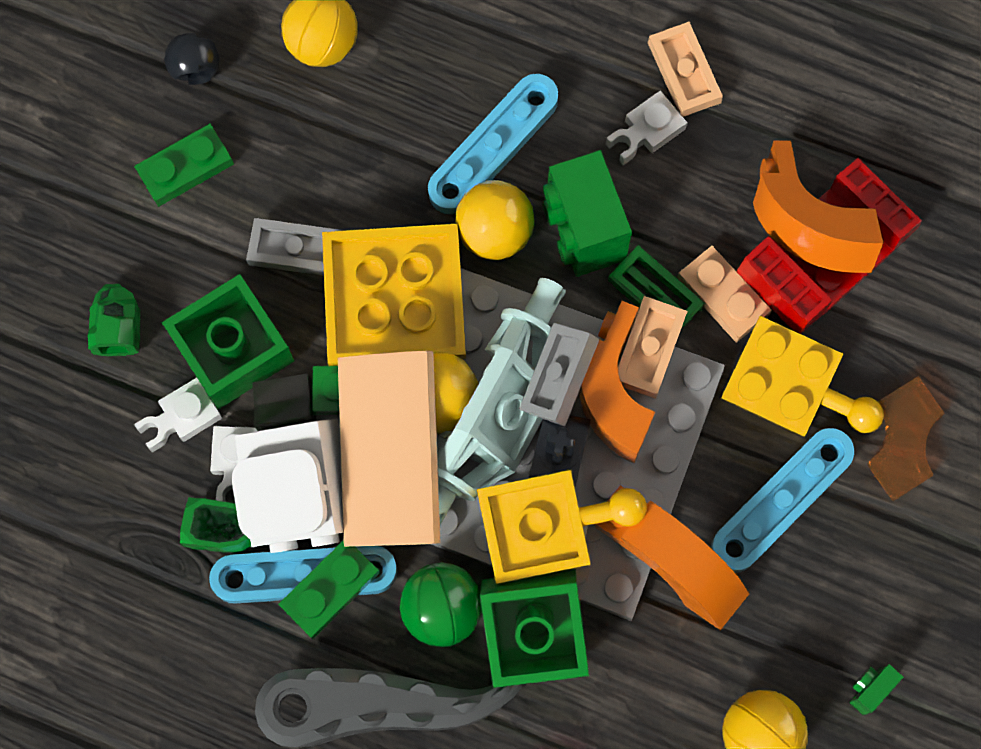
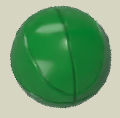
[400,563,482,647]

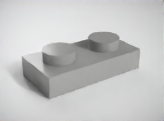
[246,218,342,276]
[519,323,600,426]

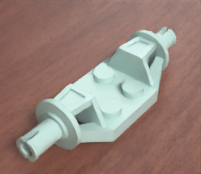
[437,278,566,526]

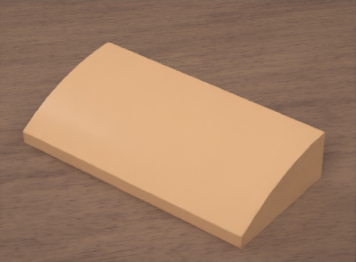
[338,351,440,546]

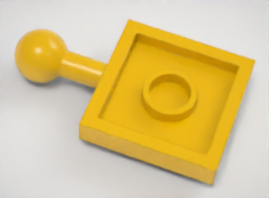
[721,316,884,437]
[477,470,647,584]

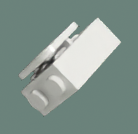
[232,419,344,553]

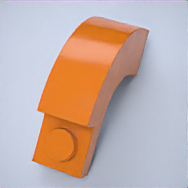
[753,140,883,273]
[594,485,749,630]

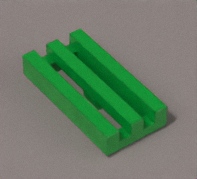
[608,245,705,329]

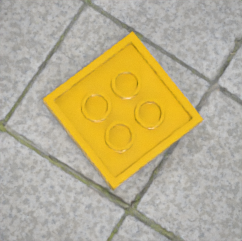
[322,224,466,366]

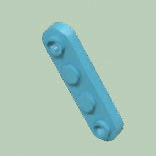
[428,74,558,214]
[711,428,854,573]
[209,546,397,603]

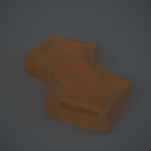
[867,376,945,502]

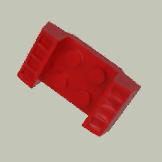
[736,158,922,334]

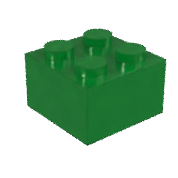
[542,150,632,277]
[162,274,295,410]
[480,568,589,688]

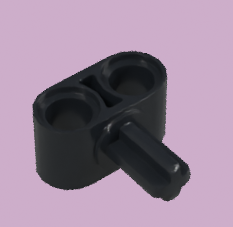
[529,415,591,487]

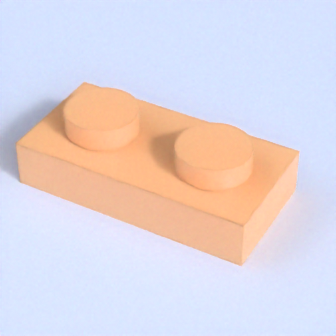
[648,22,723,117]
[677,246,772,343]
[618,296,687,399]

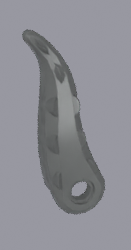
[255,668,523,748]

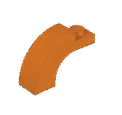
[579,301,655,463]

